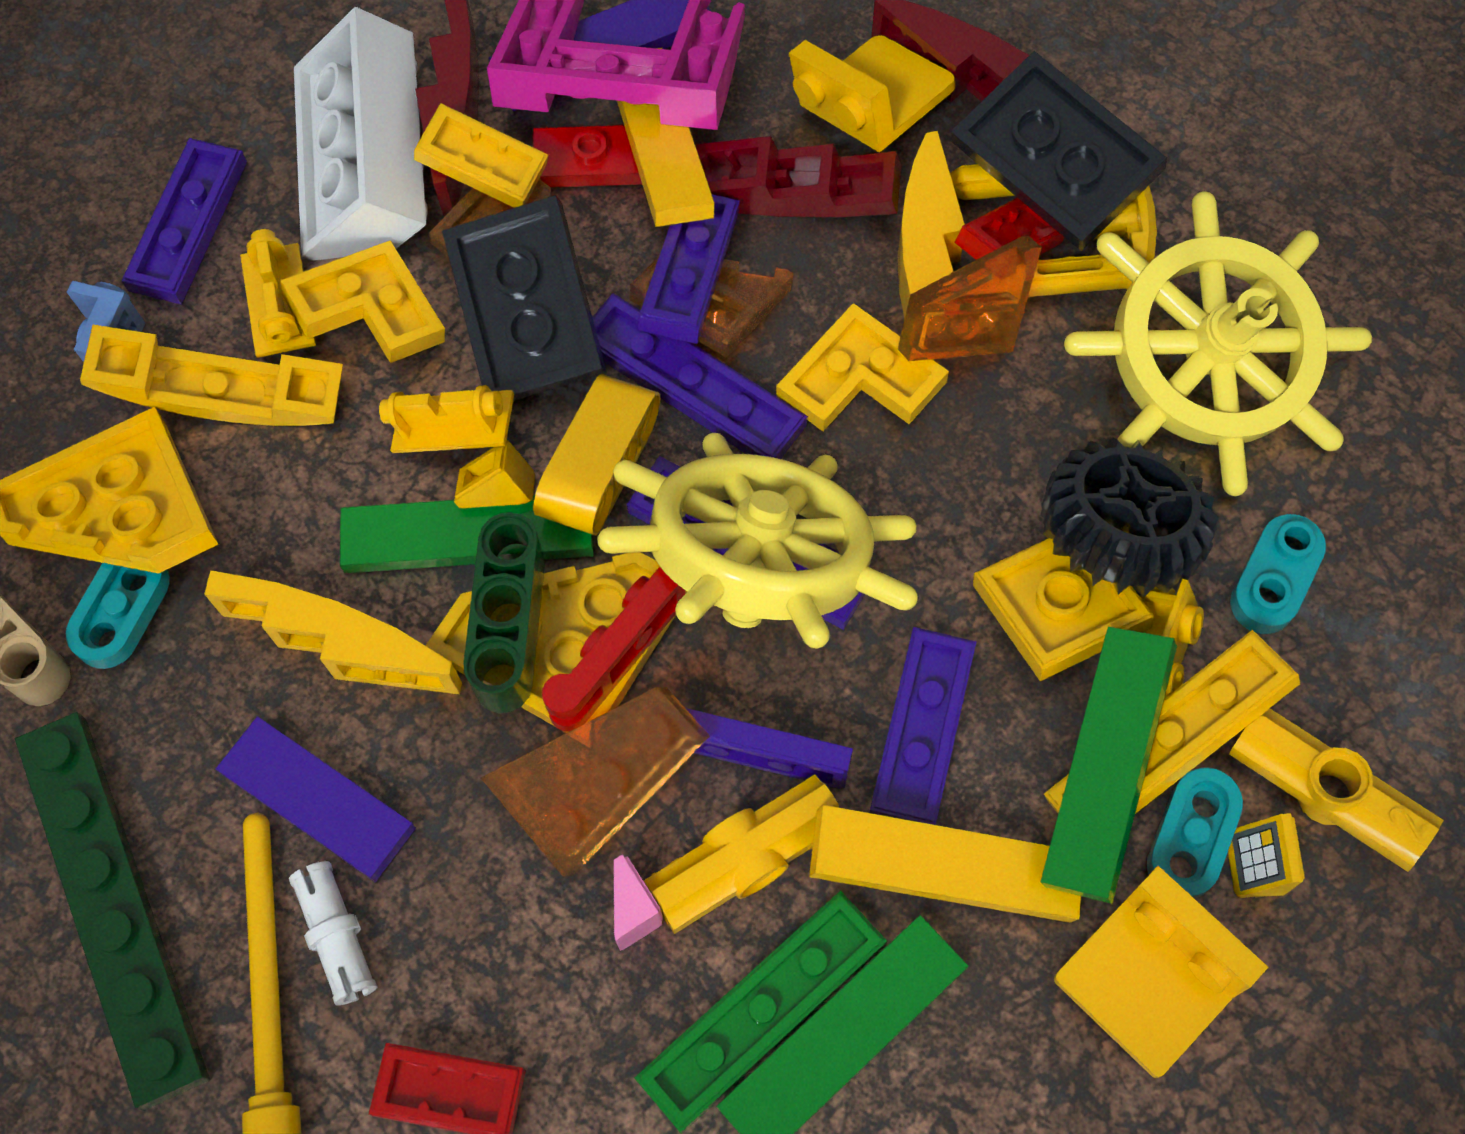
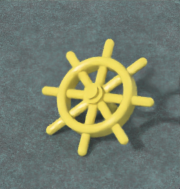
[1064,191,1372,496]
[597,432,918,649]

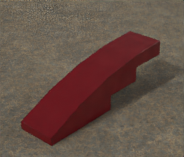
[415,0,479,217]
[872,0,1029,102]
[695,136,901,217]

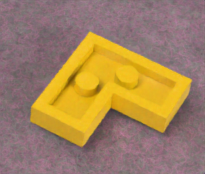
[280,240,445,363]
[776,303,949,432]

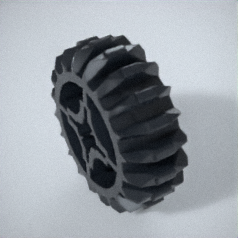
[1040,437,1219,597]

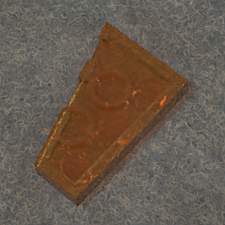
[481,687,710,877]

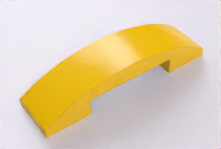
[80,324,343,426]

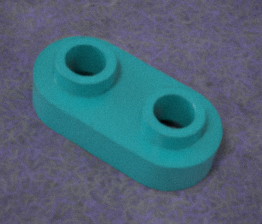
[1230,514,1326,634]
[66,563,169,669]
[1147,768,1243,899]

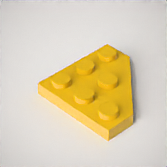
[0,407,218,573]
[425,552,688,748]

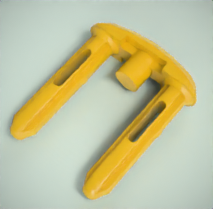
[950,164,1157,302]

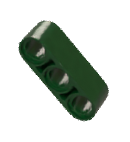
[463,512,545,713]

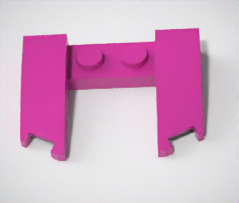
[487,0,745,130]

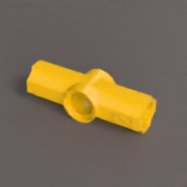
[1229,708,1444,872]
[643,774,839,934]

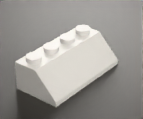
[294,7,428,261]

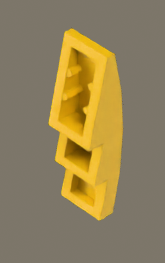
[204,570,462,694]

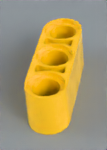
[533,374,661,536]

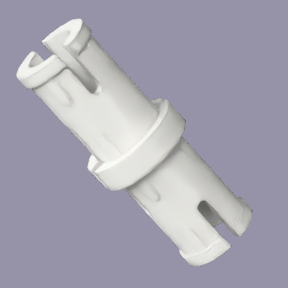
[289,861,378,1005]

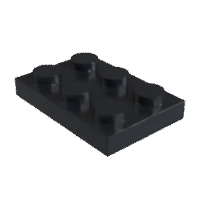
[951,51,1167,251]
[442,195,607,401]

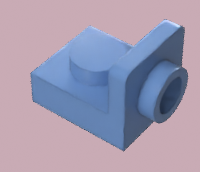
[67,281,146,362]

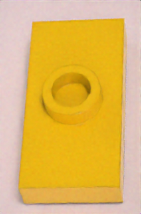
[414,103,548,208]

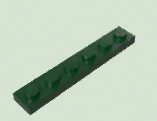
[14,712,210,1111]

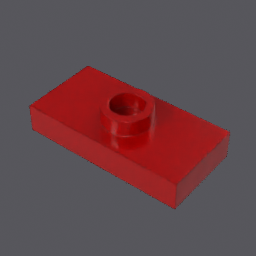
[533,125,642,188]
[954,198,1065,278]
[368,1043,526,1134]

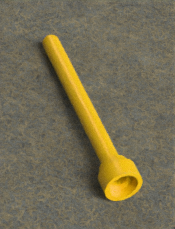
[242,813,301,1134]

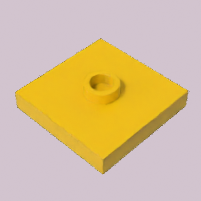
[973,538,1154,681]

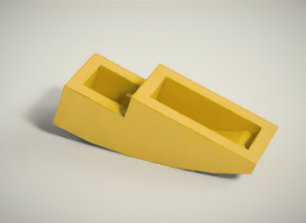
[898,131,965,324]

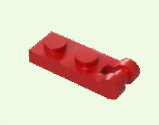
[542,567,686,732]

